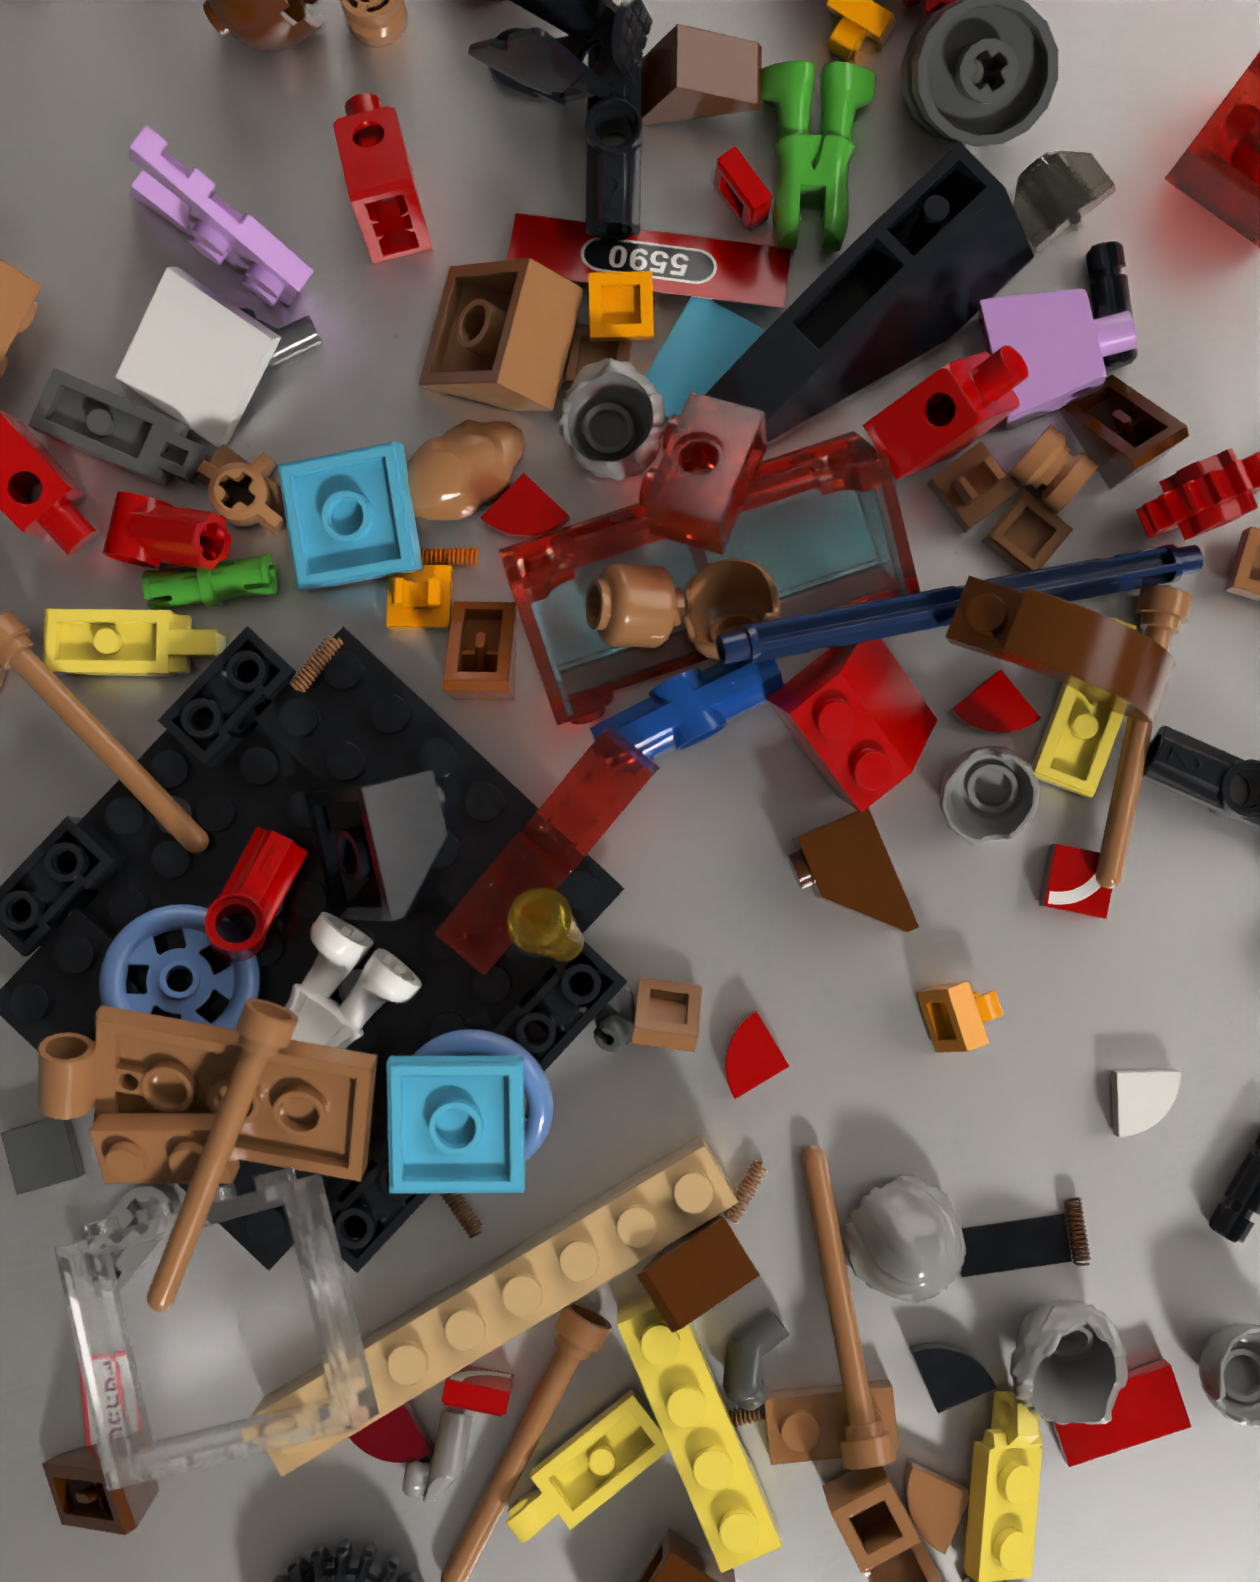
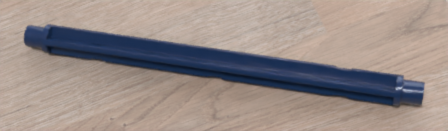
[716,544,1203,664]

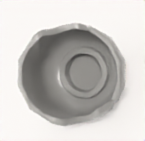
[939,745,1040,846]
[1199,1323,1260,1426]

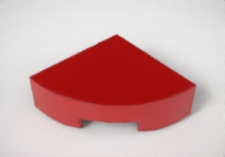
[480,473,570,537]
[948,670,1041,734]
[725,1010,790,1099]

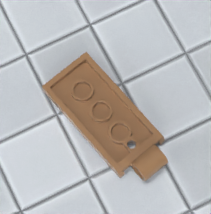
[38,1005,377,1182]

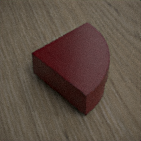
[349,1401,435,1463]

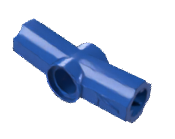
[590,659,784,777]

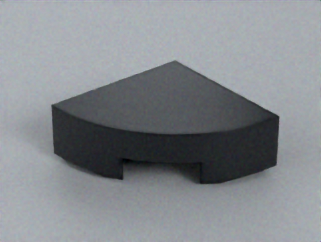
[909,1342,997,1413]

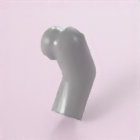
[402,1411,473,1502]

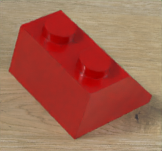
[766,639,938,813]

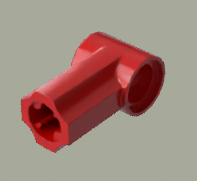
[102,491,232,571]
[205,827,308,962]

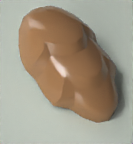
[407,419,525,521]

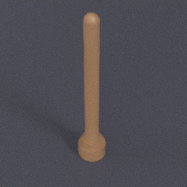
[1095,585,1192,889]
[0,611,209,854]
[147,999,298,1311]
[801,1145,896,1470]
[441,1302,612,1582]

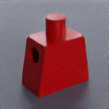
[333,93,433,264]
[862,345,1029,480]
[0,410,97,556]

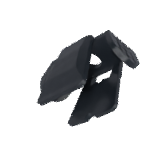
[468,0,653,106]

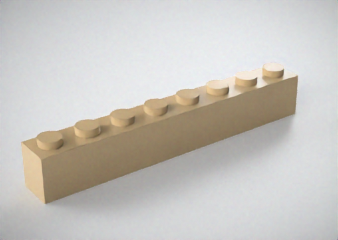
[249,1134,739,1477]

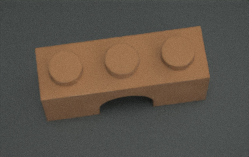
[822,1465,943,1582]

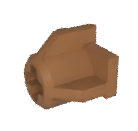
[197,444,286,536]

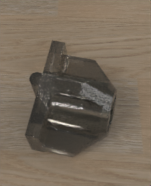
[1013,150,1116,253]

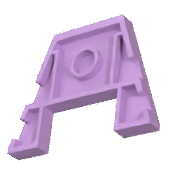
[129,125,314,307]

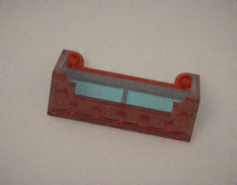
[499,431,920,725]

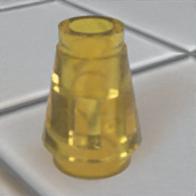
[508,888,584,962]

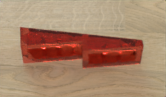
[434,727,660,976]

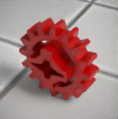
[1136,448,1260,541]

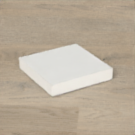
[115,267,282,447]

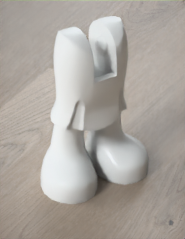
[284,912,422,1049]

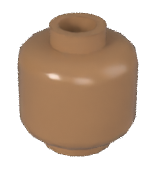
[585,563,685,648]

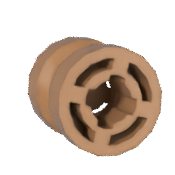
[340,0,408,47]
[1009,424,1099,514]

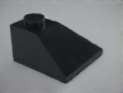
[305,770,447,921]

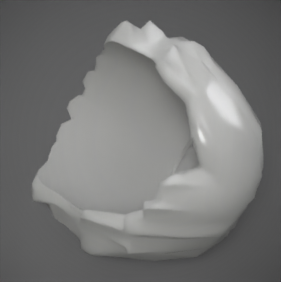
[559,358,665,481]
[841,1175,966,1302]
[1010,1299,1128,1425]

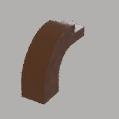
[945,576,1175,724]

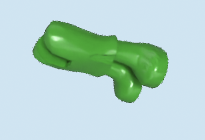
[761,60,876,251]

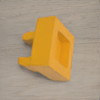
[826,0,896,63]
[588,271,654,342]
[386,564,454,631]
[916,981,1003,1053]

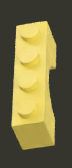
[617,1293,783,1573]

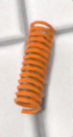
[420,547,479,566]

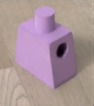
[978,289,1137,431]

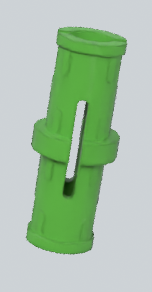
[142,554,278,610]

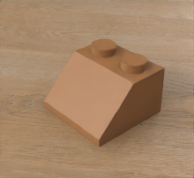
[418,258,585,411]

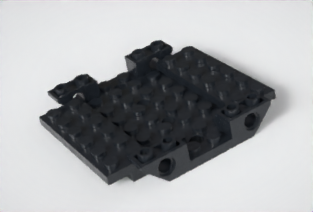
[0,626,628,1273]

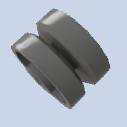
[901,0,1058,147]

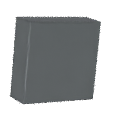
[0,1118,85,1195]

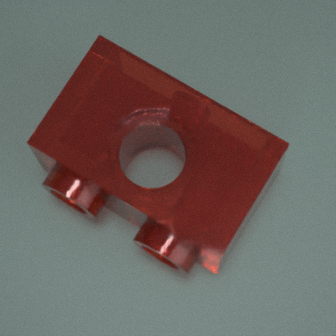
[639,392,767,555]

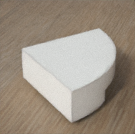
[1111,1069,1181,1137]

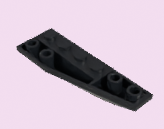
[678,142,1034,471]

